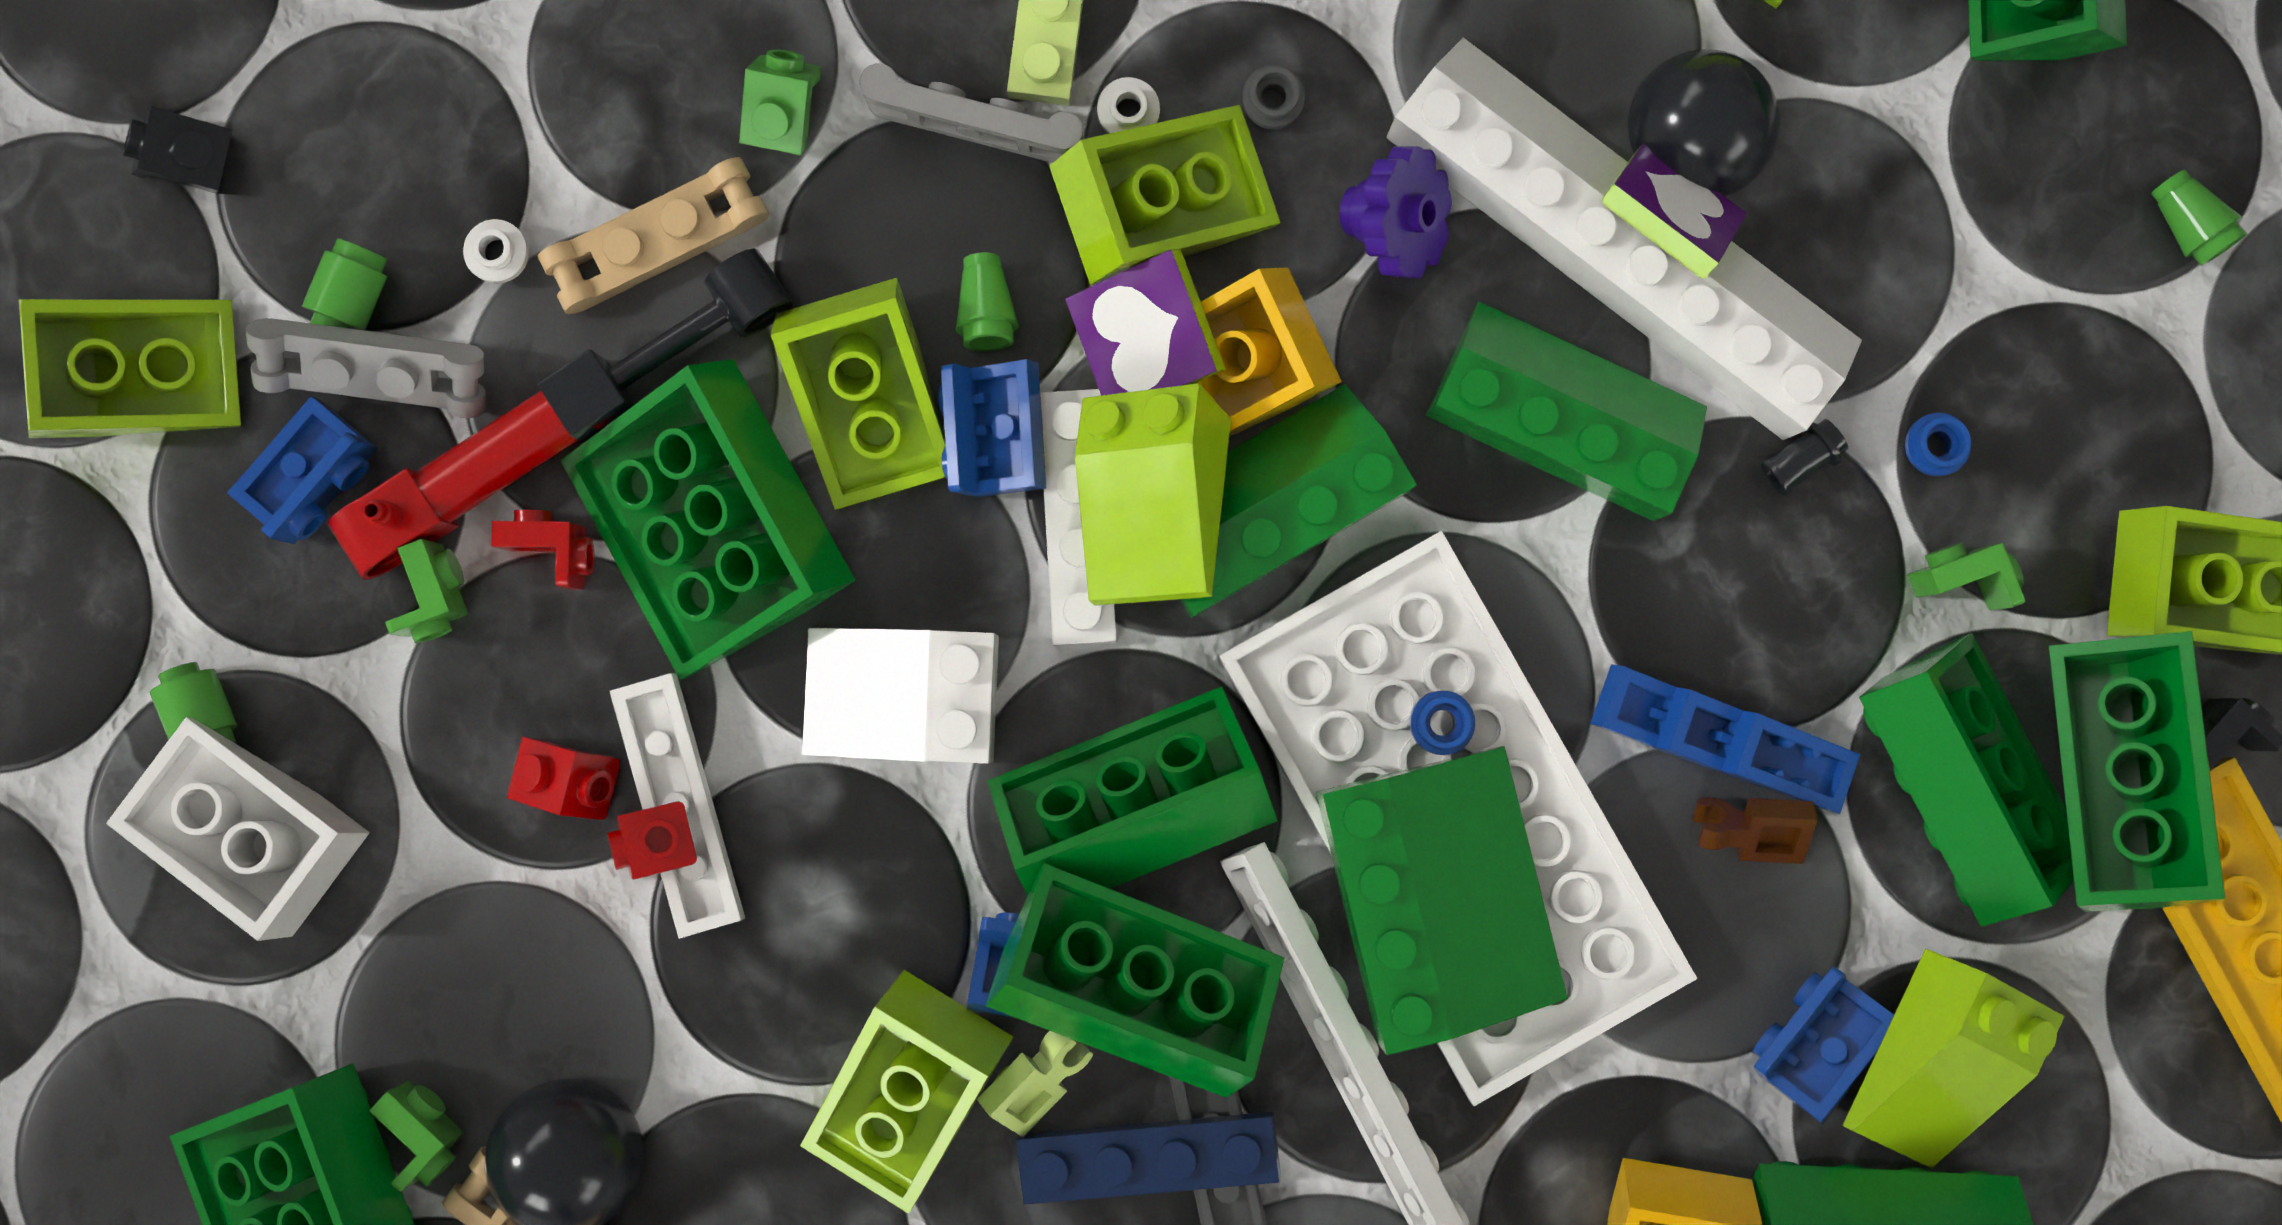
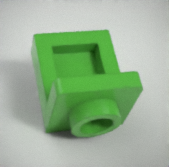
[739,49,821,155]
[385,539,469,643]
[1907,542,2025,610]
[369,1081,464,1193]

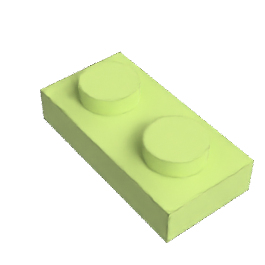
[1007,0,1084,106]

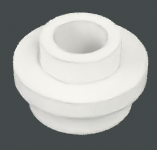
[1097,77,1160,134]
[463,219,529,284]

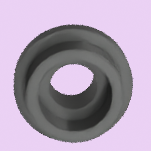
[1242,65,1305,129]

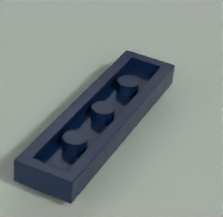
[1016,1112,1281,1205]

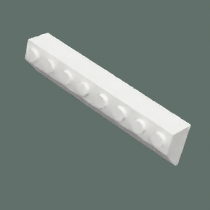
[1386,37,1862,440]

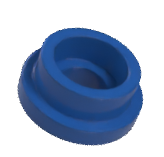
[1905,413,1971,476]
[1410,690,1475,755]

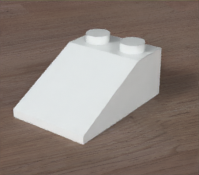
[802,628,999,764]
[106,717,370,941]

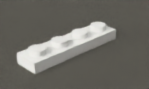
[1040,389,1116,646]
[610,673,745,939]

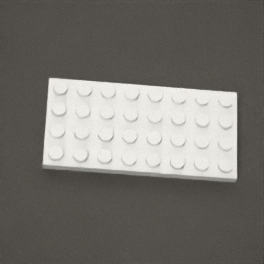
[1219,531,1697,1106]

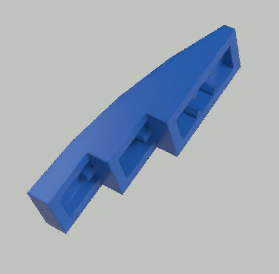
[1590,664,1860,814]

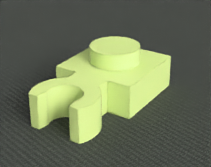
[977,1031,1093,1137]

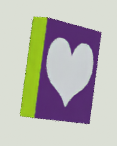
[1601,142,1747,279]
[1065,249,1226,396]

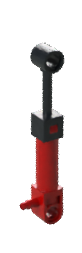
[327,248,793,580]

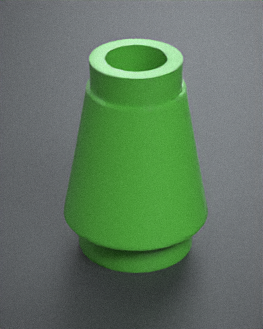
[2151,169,2247,266]
[956,252,1019,352]

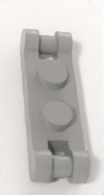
[859,63,1083,163]
[246,318,486,418]

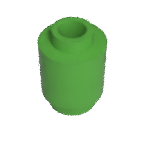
[302,238,387,330]
[149,662,238,744]

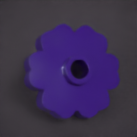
[1340,146,1452,279]

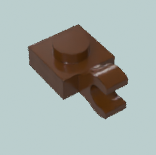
[1692,797,1818,864]

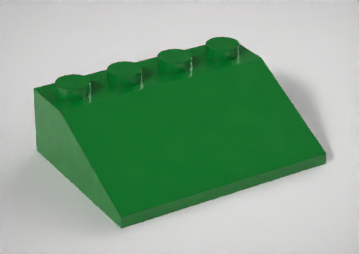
[560,359,856,681]
[1316,746,1568,1055]
[169,1063,414,1225]

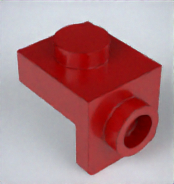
[491,510,595,590]
[507,736,620,820]
[607,801,697,880]

